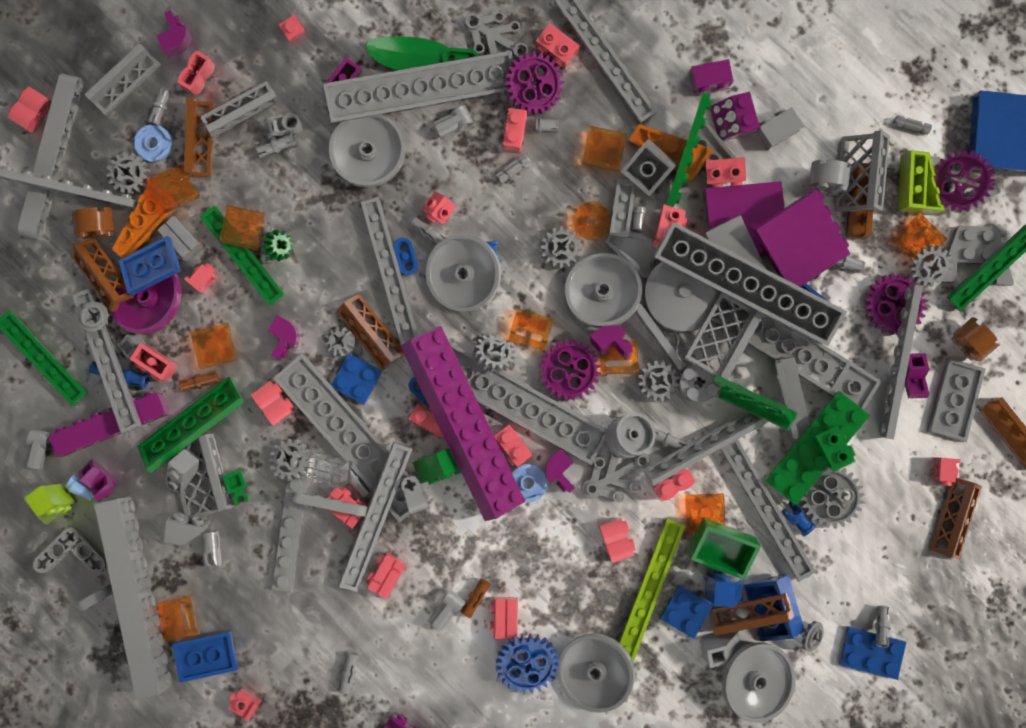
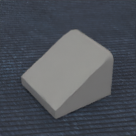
[117,333,146,359]

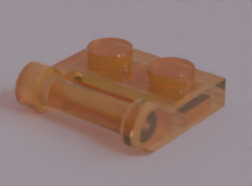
[508,308,554,352]
[599,340,639,377]
[158,595,200,642]

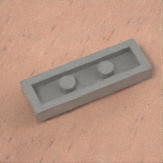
[609,179,636,238]

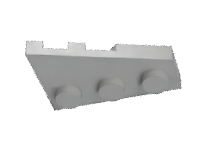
[681,121,736,163]

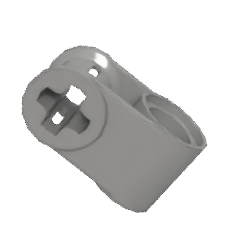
[264,113,303,140]
[401,475,429,515]

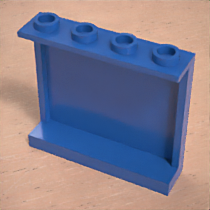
[968,90,1026,172]

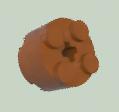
[72,207,115,239]
[951,317,1000,361]

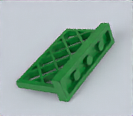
[714,375,797,431]

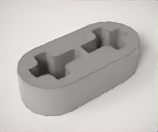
[77,584,113,612]

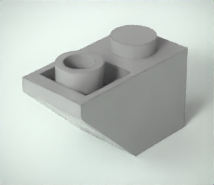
[166,449,199,495]
[164,513,210,546]
[700,631,741,668]

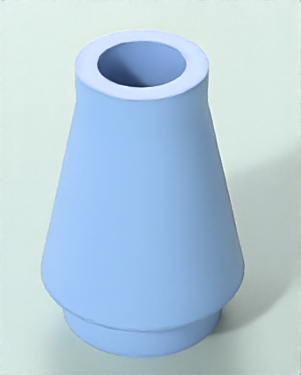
[65,475,93,501]

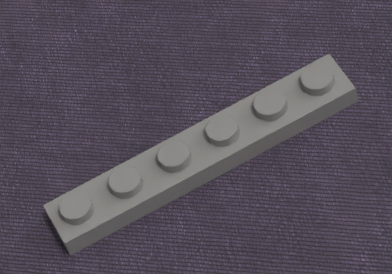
[272,475,308,592]

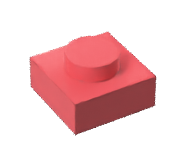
[279,15,306,42]

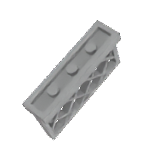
[835,130,890,212]
[684,292,764,380]
[170,434,233,517]

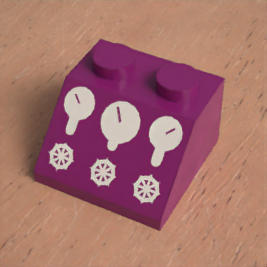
[710,91,760,142]

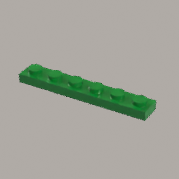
[666,92,713,207]
[200,205,285,306]
[946,224,1026,312]
[0,310,88,406]

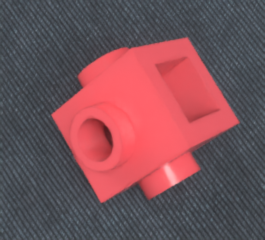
[421,191,456,225]

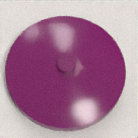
[111,273,182,335]

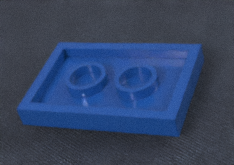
[118,236,181,296]
[839,626,906,680]
[172,631,239,683]

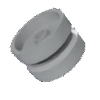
[606,413,656,459]

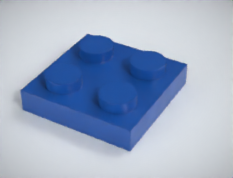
[331,354,383,405]
[660,584,713,639]

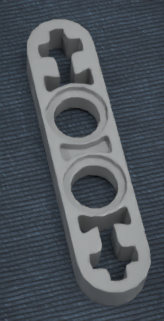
[291,491,367,516]

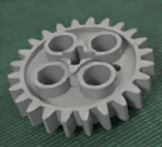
[801,467,865,528]

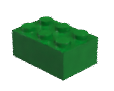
[687,517,761,580]

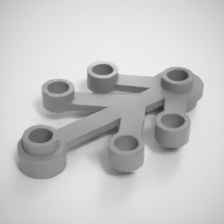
[464,11,528,59]
[582,451,650,503]

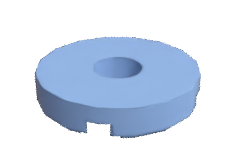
[134,125,173,163]
[512,464,547,502]

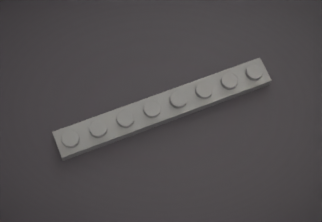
[555,0,657,124]
[0,166,136,210]
[361,197,419,345]
[879,285,923,440]
[72,288,142,434]
[643,396,785,486]
[720,439,816,582]
[338,441,412,592]

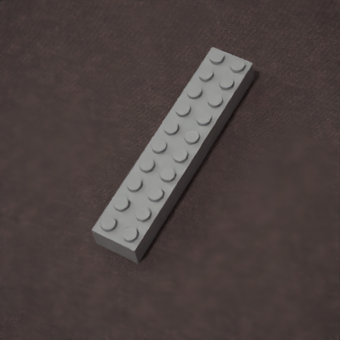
[652,221,847,346]
[94,497,172,700]

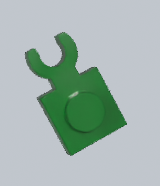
[222,469,250,506]

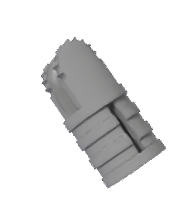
[201,531,222,567]

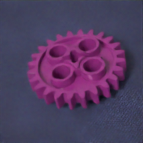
[503,51,564,115]
[934,149,996,213]
[863,273,928,335]
[539,339,601,401]

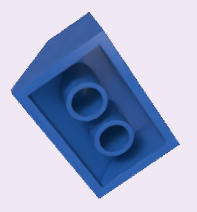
[744,575,805,642]

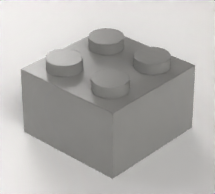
[620,139,677,196]

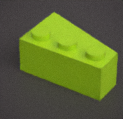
[898,150,945,215]
[25,484,77,525]

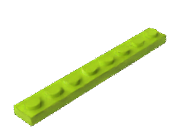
[619,518,686,662]

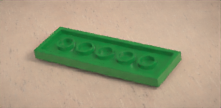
[137,376,245,473]
[764,391,870,505]

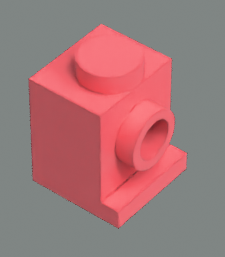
[184,263,218,294]
[933,457,961,486]
[228,688,262,722]

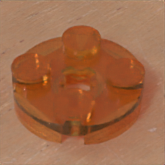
[573,201,611,240]

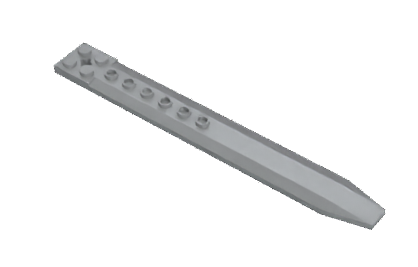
[605,231,882,410]

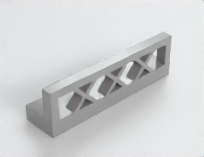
[84,43,161,116]
[200,81,279,138]
[635,301,696,372]
[775,356,810,439]

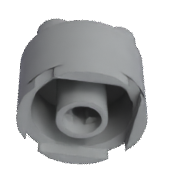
[809,160,851,196]
[677,363,719,402]

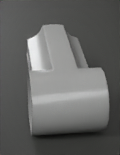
[433,105,474,138]
[24,429,53,469]
[428,589,466,631]

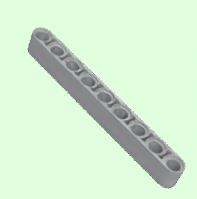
[17,74,83,239]

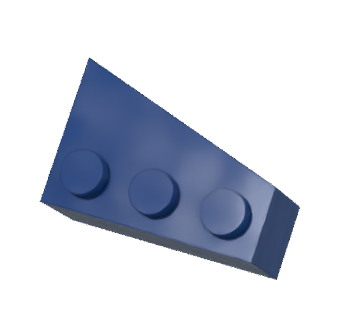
[704,571,744,607]

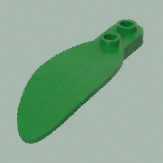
[366,36,479,71]

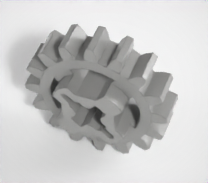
[107,152,150,195]
[541,227,582,269]
[909,244,954,287]
[473,334,516,373]
[638,360,680,402]
[269,439,312,481]

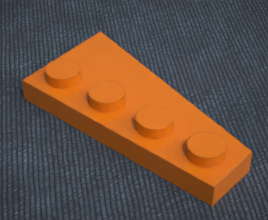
[629,124,714,182]
[112,180,179,258]

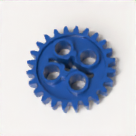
[495,633,559,694]

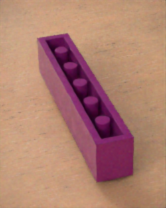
[48,390,171,457]

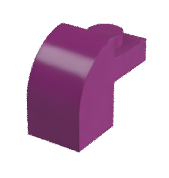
[156,10,191,58]
[268,315,300,361]
[589,325,633,361]
[904,353,930,399]
[545,448,575,493]
[78,459,117,502]

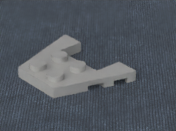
[941,225,1014,286]

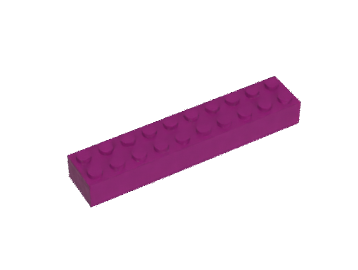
[400,326,526,521]

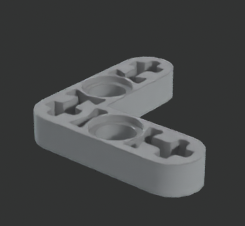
[33,528,107,574]

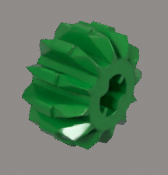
[261,229,294,262]

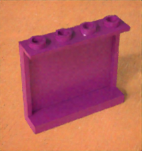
[703,181,785,258]
[750,187,851,287]

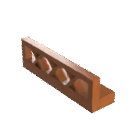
[184,97,214,177]
[846,161,874,240]
[71,238,134,313]
[336,294,404,371]
[978,397,1026,469]
[930,478,982,560]
[711,593,794,636]

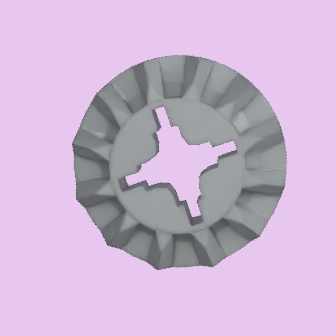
[78,302,110,333]
[324,327,355,357]
[801,621,824,652]

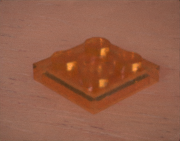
[582,126,627,172]
[146,164,200,213]
[219,205,265,250]
[892,213,947,258]
[190,323,238,370]
[684,493,726,534]

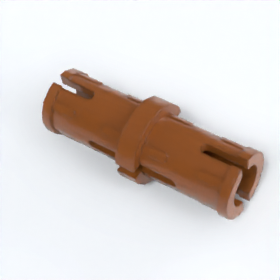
[179,371,220,393]
[460,578,491,618]

